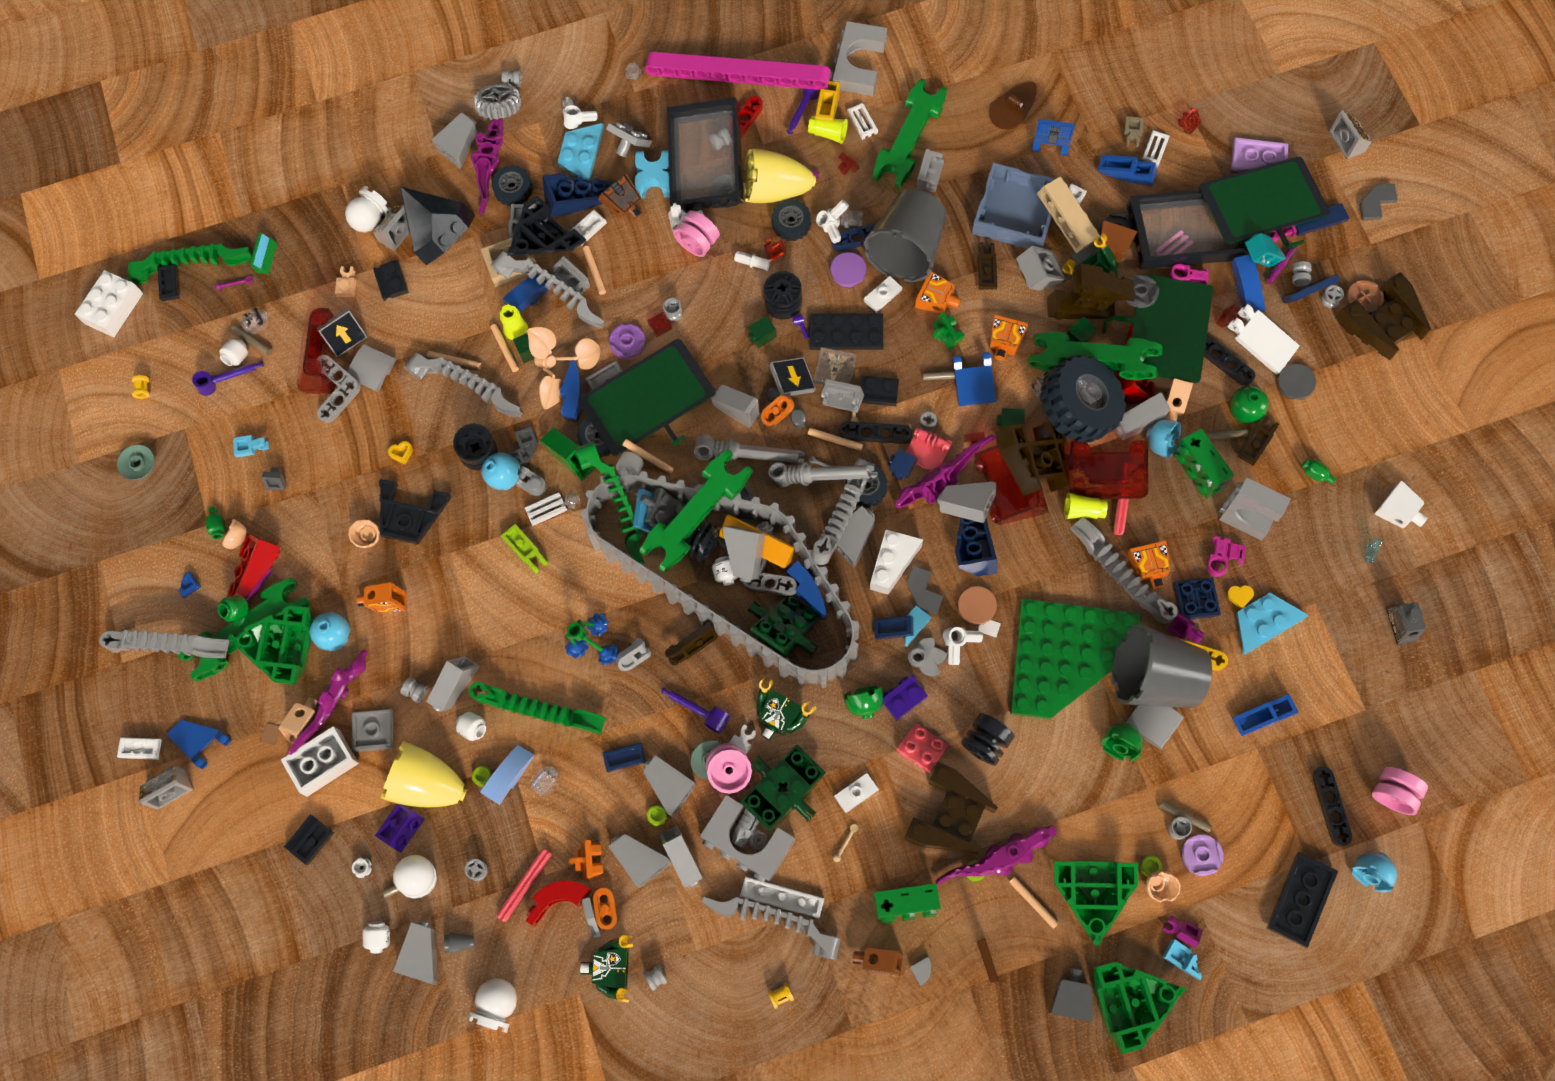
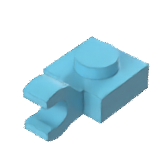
[233,435,269,458]

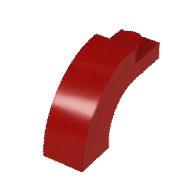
[525,881,592,927]

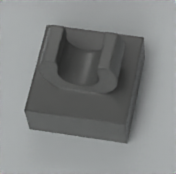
[261,467,286,490]

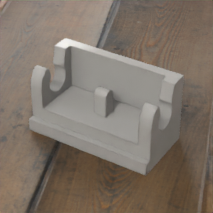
[917,149,944,192]
[551,256,590,295]
[821,379,864,413]

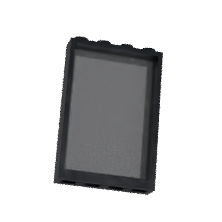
[667,97,744,212]
[1126,190,1249,269]

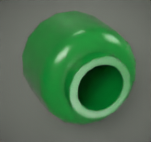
[218,595,248,622]

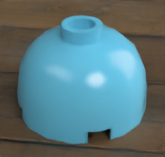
[1146,419,1181,458]
[481,452,520,491]
[309,612,351,651]
[1352,852,1397,893]

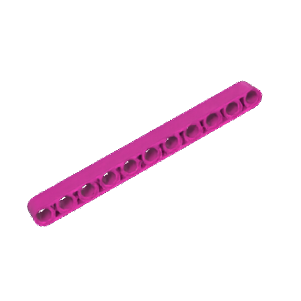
[645,52,831,90]

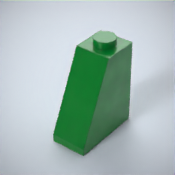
[540,428,595,481]

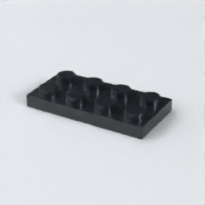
[810,313,884,350]
[1266,852,1338,948]

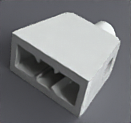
[1375,481,1428,528]

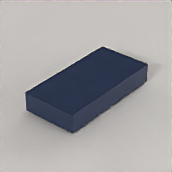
[874,615,914,640]
[602,743,646,773]

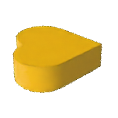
[388,441,413,465]
[1227,585,1254,609]

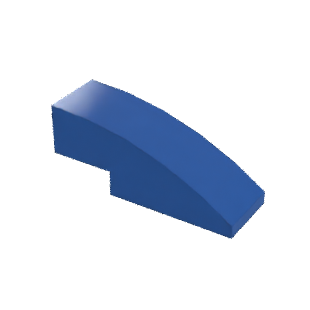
[1098,155,1158,186]
[1231,254,1265,313]
[503,274,548,314]
[560,360,582,422]
[787,561,826,620]
[1233,694,1299,736]

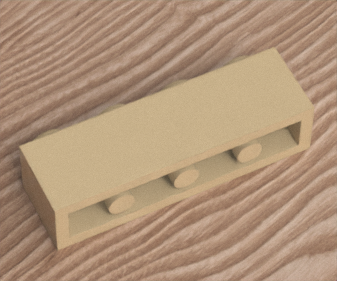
[1037,177,1100,254]

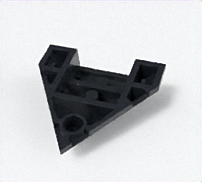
[400,187,475,265]
[507,196,586,256]

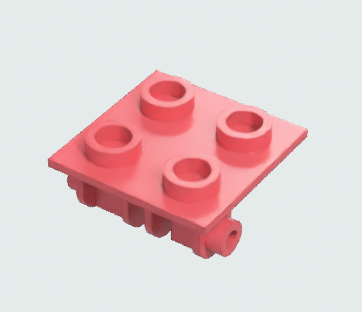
[906,427,953,471]
[897,723,949,773]

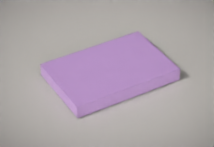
[1231,137,1288,172]

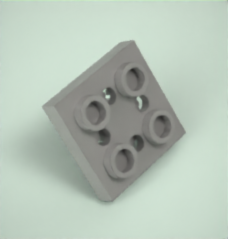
[606,122,652,157]

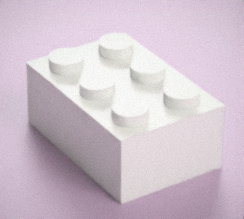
[75,270,143,337]
[281,726,359,797]

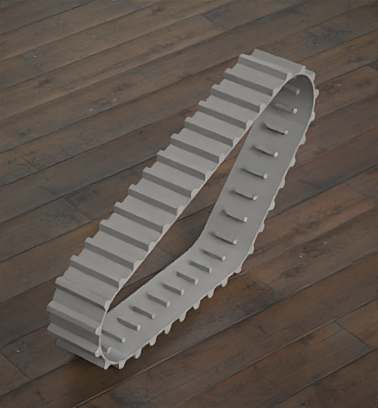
[581,469,859,688]

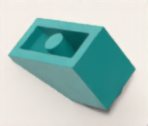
[1245,233,1286,268]

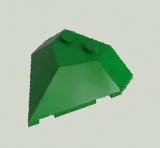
[226,605,312,685]
[1054,861,1139,948]
[1094,962,1187,1054]

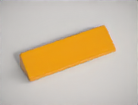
[719,514,795,568]

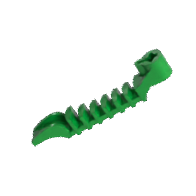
[127,243,253,285]
[575,442,646,565]
[468,682,606,735]

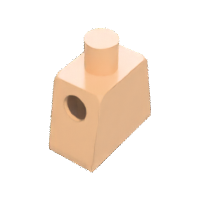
[1165,378,1193,421]
[278,698,319,747]

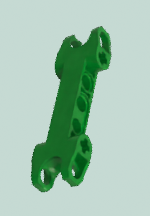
[872,78,948,190]
[1027,332,1163,380]
[639,449,753,573]
[177,577,311,682]

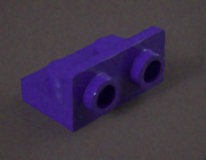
[883,675,928,721]
[375,804,424,852]

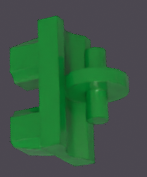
[932,312,965,350]

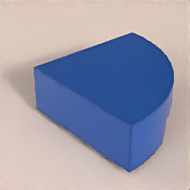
[179,571,201,598]

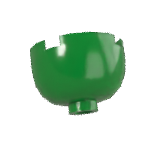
[1229,386,1269,424]
[843,686,884,719]
[1101,723,1143,761]

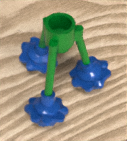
[565,613,618,666]

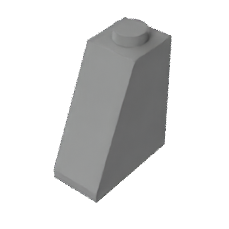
[432,112,477,169]
[711,384,760,428]
[1114,393,1170,440]
[937,482,996,523]
[836,506,875,568]
[723,526,766,582]
[426,656,480,712]
[643,755,696,819]
[659,825,702,888]
[608,834,672,888]
[393,920,438,985]

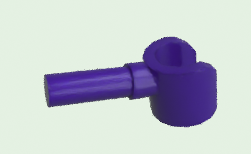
[793,314,809,339]

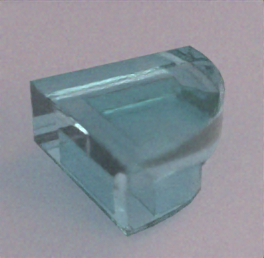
[1364,538,1382,563]

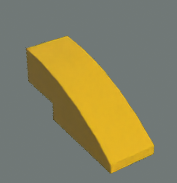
[815,81,841,121]

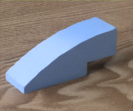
[480,745,535,805]

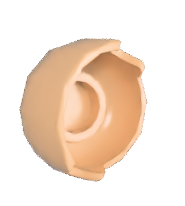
[222,519,246,549]
[348,519,380,548]
[1145,870,1181,902]

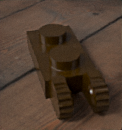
[978,243,997,290]
[1237,416,1280,466]
[664,622,718,666]

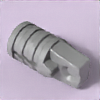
[731,809,759,848]

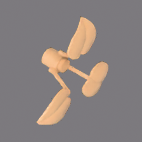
[526,327,600,409]

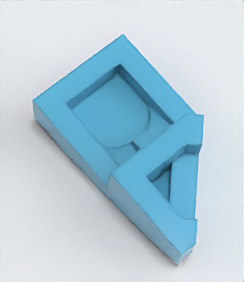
[904,605,932,647]
[1162,939,1202,980]

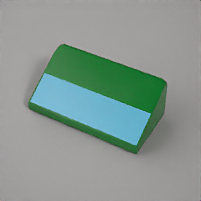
[250,233,277,274]

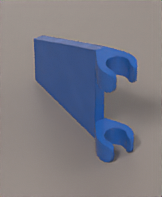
[167,720,231,769]

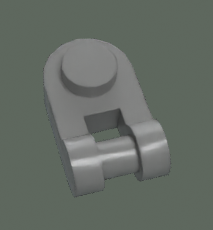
[515,466,547,496]
[616,638,652,671]

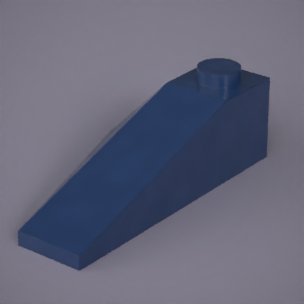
[543,173,614,217]
[955,517,997,576]

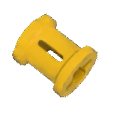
[131,375,149,399]
[767,983,794,1009]

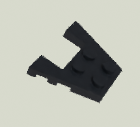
[379,479,452,545]

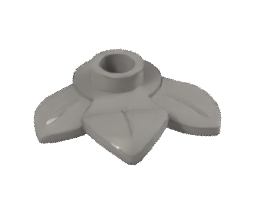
[908,638,947,676]

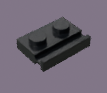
[373,260,409,301]
[861,375,899,407]
[284,814,334,865]

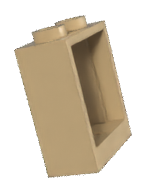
[481,237,536,287]

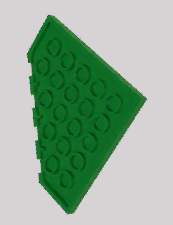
[1011,599,1140,719]

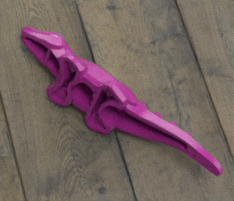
[471,118,504,215]
[894,434,996,508]
[288,649,368,755]
[936,825,1057,885]

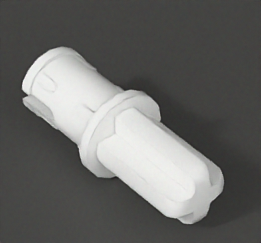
[734,251,771,271]

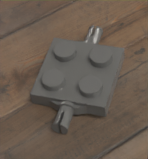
[640,488,685,528]

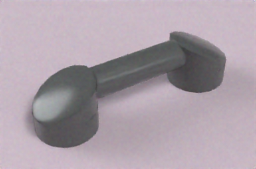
[766,387,806,428]

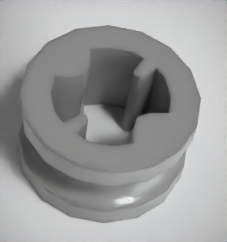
[920,412,937,431]

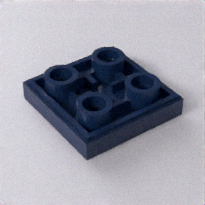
[1173,577,1221,620]

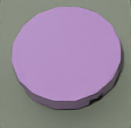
[1181,834,1224,876]

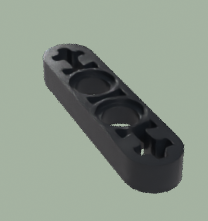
[1204,335,1255,386]
[839,421,912,444]
[1313,767,1352,847]

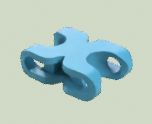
[635,150,670,199]

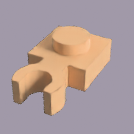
[335,266,356,297]

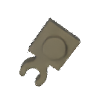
[1124,116,1144,147]

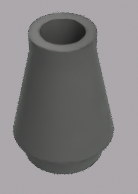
[444,933,474,954]

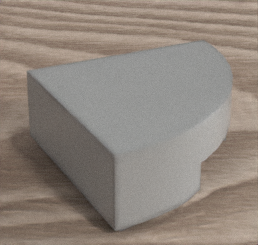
[910,957,931,986]

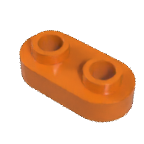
[761,395,794,426]
[593,888,618,930]

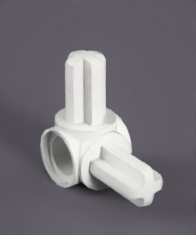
[562,97,597,129]
[816,200,849,243]
[668,203,703,231]
[943,627,983,665]

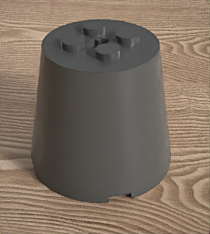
[863,189,947,282]
[1112,624,1212,708]

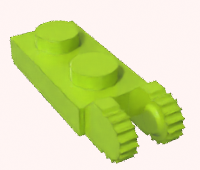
[501,524,548,574]

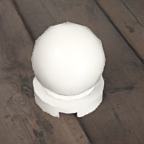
[345,186,392,233]
[393,855,437,899]
[467,978,517,1033]

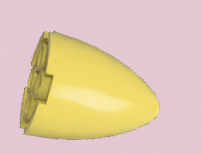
[743,148,816,203]
[381,741,467,807]

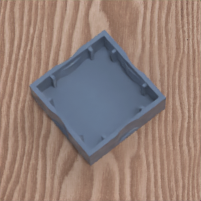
[972,163,1055,249]

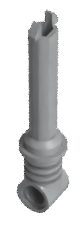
[694,434,805,464]
[768,462,878,488]

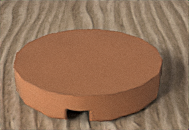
[1345,280,1384,314]
[958,586,997,625]

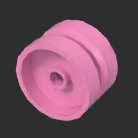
[673,211,720,257]
[705,743,752,794]
[1372,767,1428,815]

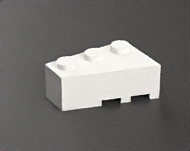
[870,530,923,594]

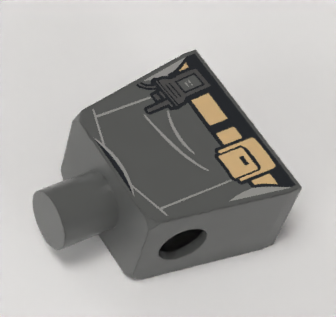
[1386,602,1426,645]

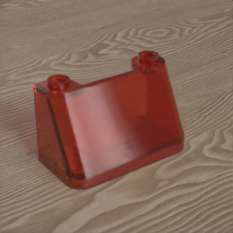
[296,308,335,394]
[1069,440,1149,499]
[974,444,1048,525]

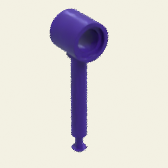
[786,88,820,134]
[192,361,264,396]
[661,687,731,734]

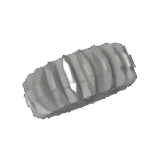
[474,83,521,120]

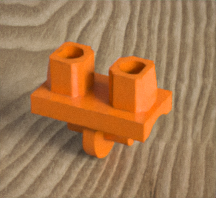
[569,840,603,880]

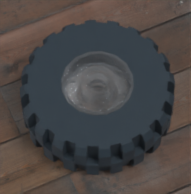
[1040,355,1126,443]

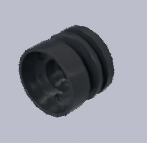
[764,271,802,320]
[453,423,498,471]
[685,521,720,564]
[961,713,1015,766]

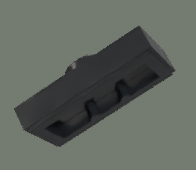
[157,264,180,302]

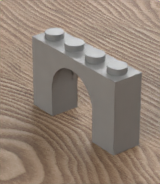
[830,21,888,96]
[1219,477,1291,541]
[700,795,796,883]

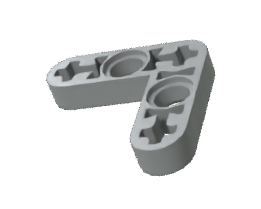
[316,355,361,423]
[742,558,798,596]

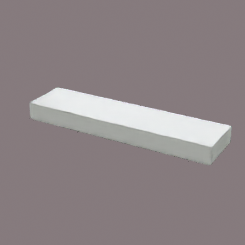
[740,876,824,919]

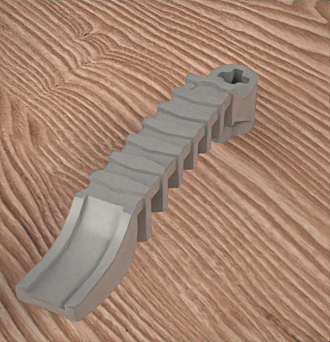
[491,251,605,328]
[404,353,523,417]
[812,458,875,565]
[1070,517,1178,624]
[99,630,229,658]
[702,896,841,960]

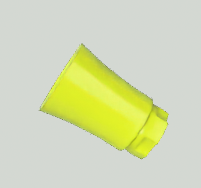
[808,116,848,144]
[500,304,528,340]
[1064,492,1108,519]

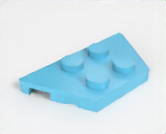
[558,123,604,180]
[1236,593,1308,655]

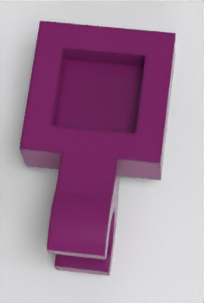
[1167,613,1205,644]
[1162,915,1203,948]

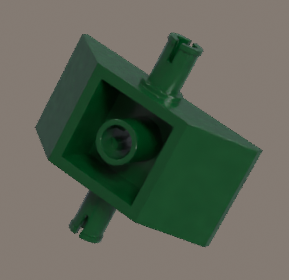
[748,596,820,658]
[740,745,826,831]

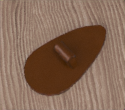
[989,82,1036,130]

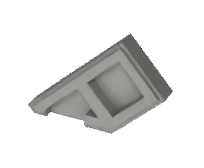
[582,897,601,939]

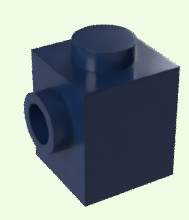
[888,449,918,480]

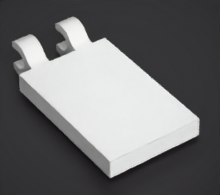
[1228,304,1300,375]

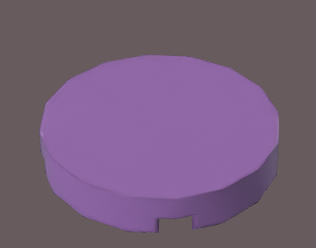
[830,252,866,287]
[609,324,646,359]

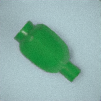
[1301,458,1337,484]
[206,506,225,540]

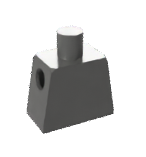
[1049,968,1093,1021]

